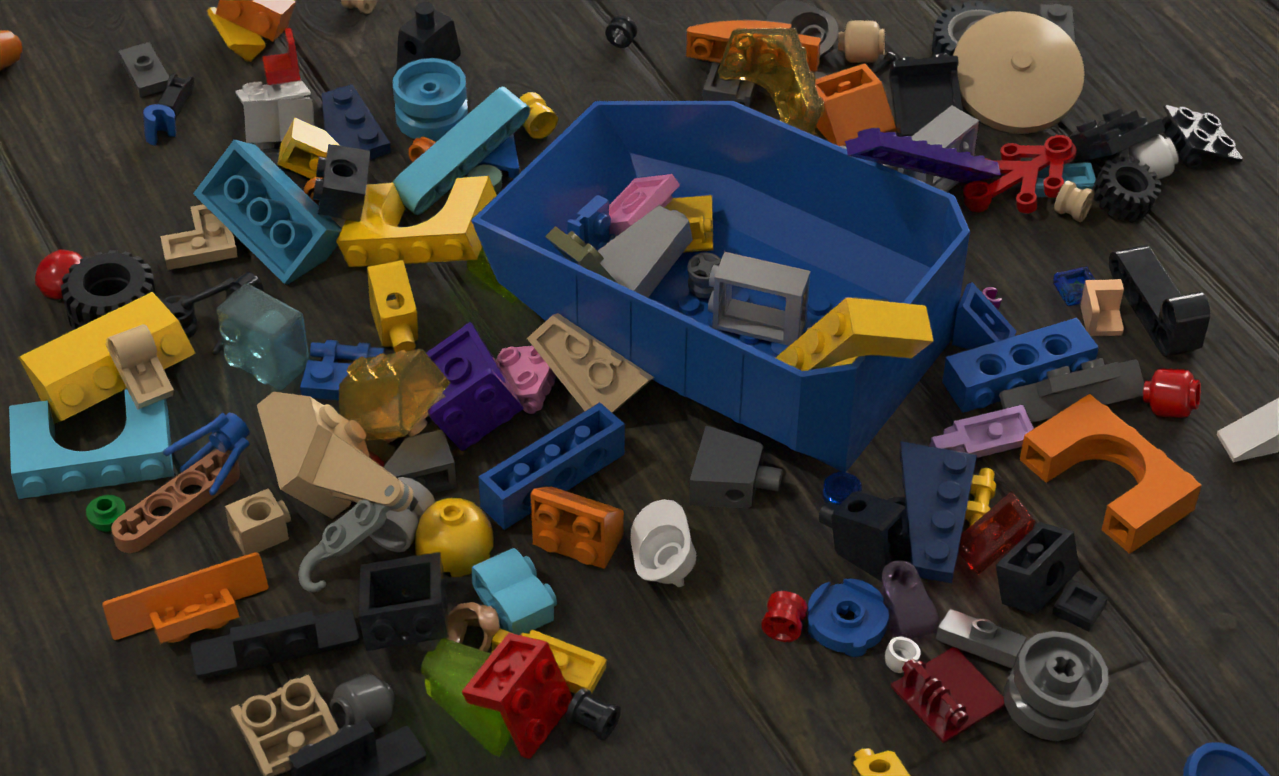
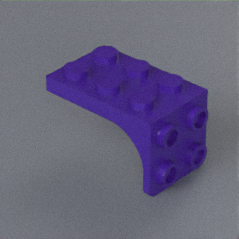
[411,322,524,451]

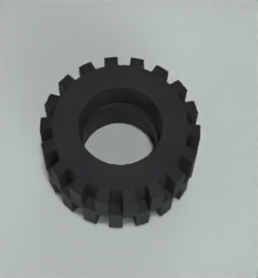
[61,251,157,330]

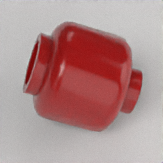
[1143,368,1201,418]

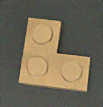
[160,204,238,270]

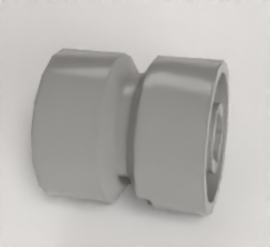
[369,477,435,552]

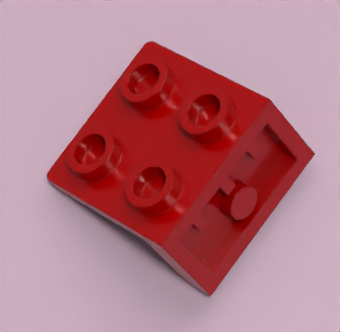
[461,633,573,759]

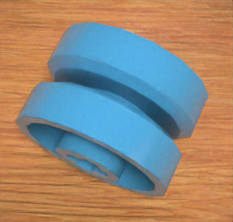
[393,58,468,141]

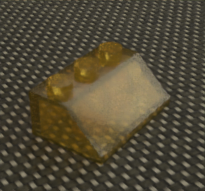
[339,349,451,441]

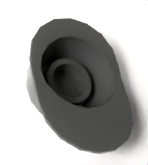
[766,0,839,58]

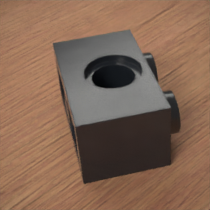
[313,144,370,222]
[996,522,1079,614]

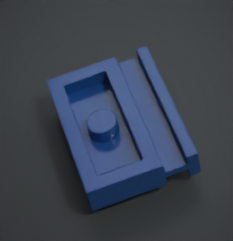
[567,195,611,251]

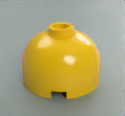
[415,498,494,577]

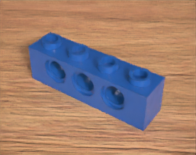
[942,318,1099,413]
[478,402,625,530]

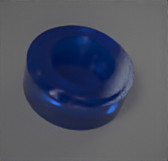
[823,472,862,505]

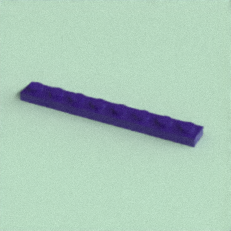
[845,128,1000,184]

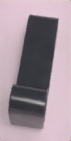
[1109,245,1211,357]

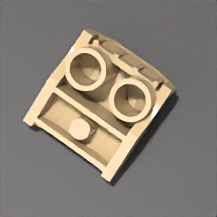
[231,675,339,776]

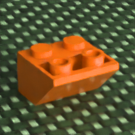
[805,63,896,146]
[531,486,624,569]

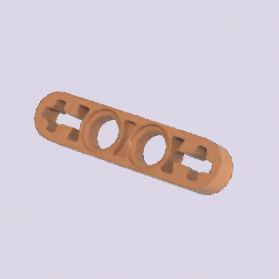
[111,450,240,553]

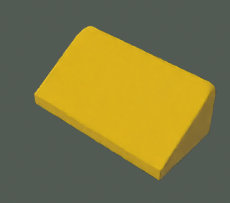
[207,7,266,62]

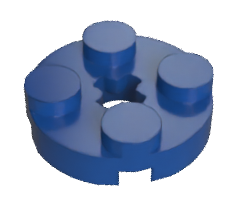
[807,579,889,657]

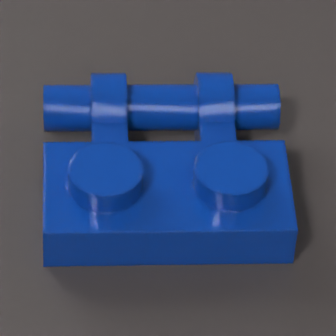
[300,340,385,403]

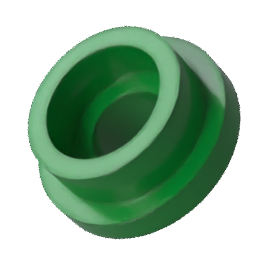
[86,495,126,532]

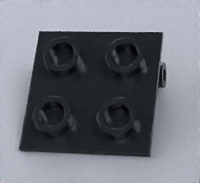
[1162,105,1243,168]

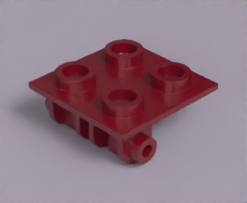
[890,647,1005,744]

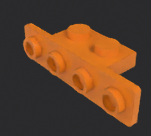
[102,552,269,644]

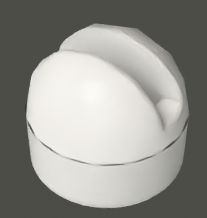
[885,637,920,673]

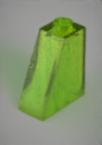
[421,638,511,757]

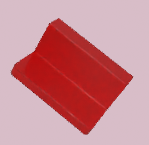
[262,28,301,85]

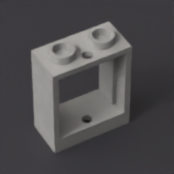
[898,105,979,192]
[708,252,811,346]

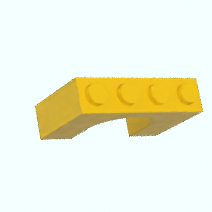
[336,176,497,267]
[775,297,934,371]

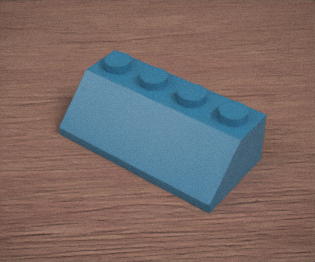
[193,140,342,284]

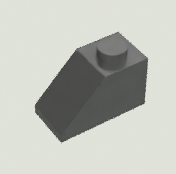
[383,430,457,494]

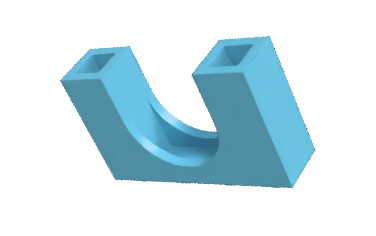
[9,389,174,499]

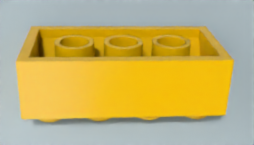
[18,292,196,424]

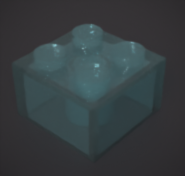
[216,283,309,391]

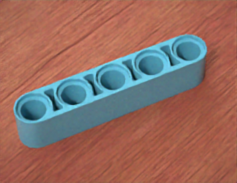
[393,87,530,215]

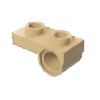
[106,324,174,410]

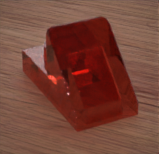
[958,491,1036,575]

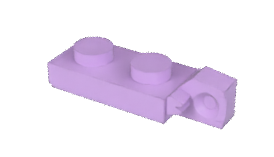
[929,405,1034,458]

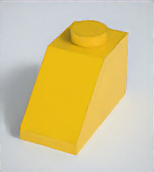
[278,117,340,179]

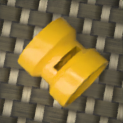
[519,93,558,139]

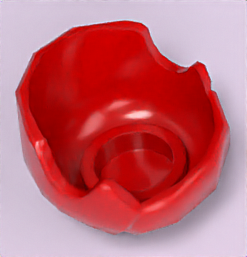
[35,249,83,300]

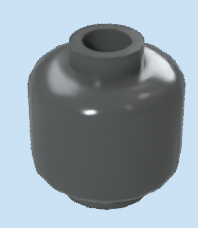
[330,674,395,729]

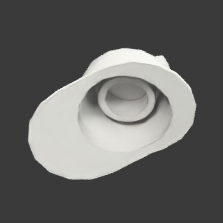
[631,499,696,587]

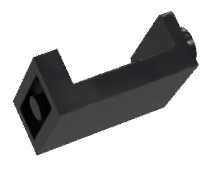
[889,54,963,137]

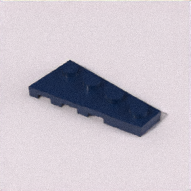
[899,441,977,583]

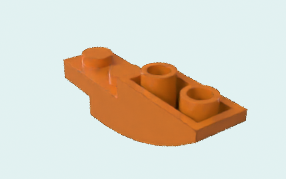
[686,20,821,72]

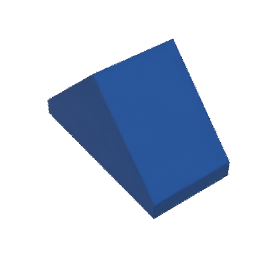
[952,282,1016,350]

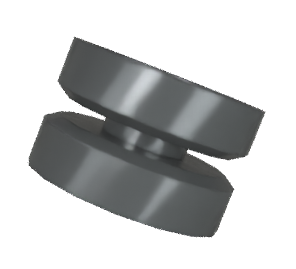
[1004,631,1109,741]

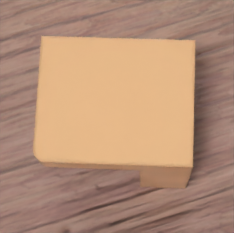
[1080,279,1124,336]

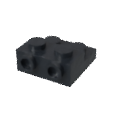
[1067,108,1166,162]

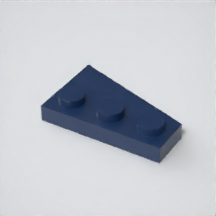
[322,84,391,160]

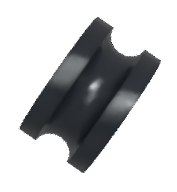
[605,15,638,48]

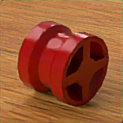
[761,591,808,642]

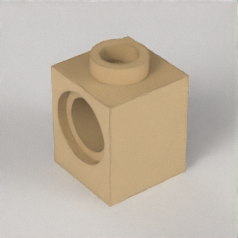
[225,488,291,555]

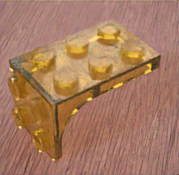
[718,28,824,135]

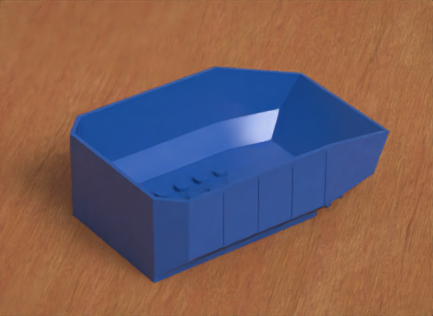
[471,101,970,473]

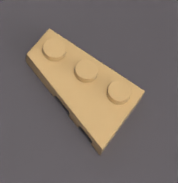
[527,313,654,413]

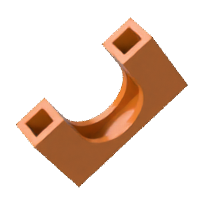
[1020,394,1201,554]

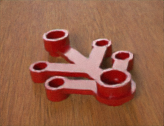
[963,135,1076,213]

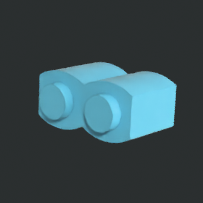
[472,548,557,635]

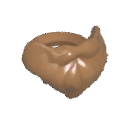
[444,602,500,664]

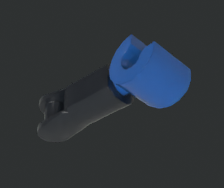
[143,73,194,146]

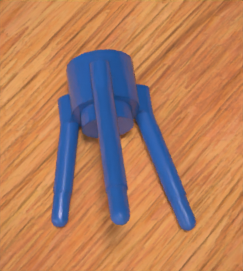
[163,413,250,495]

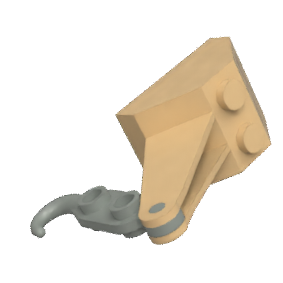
[257,392,413,593]

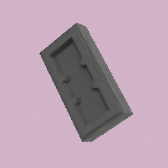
[119,42,169,97]
[935,609,1027,668]

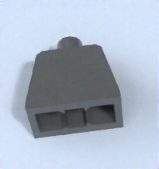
[689,426,783,509]

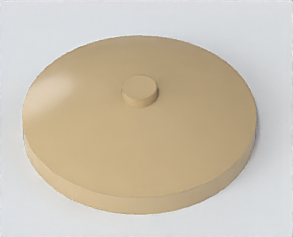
[953,12,1084,134]

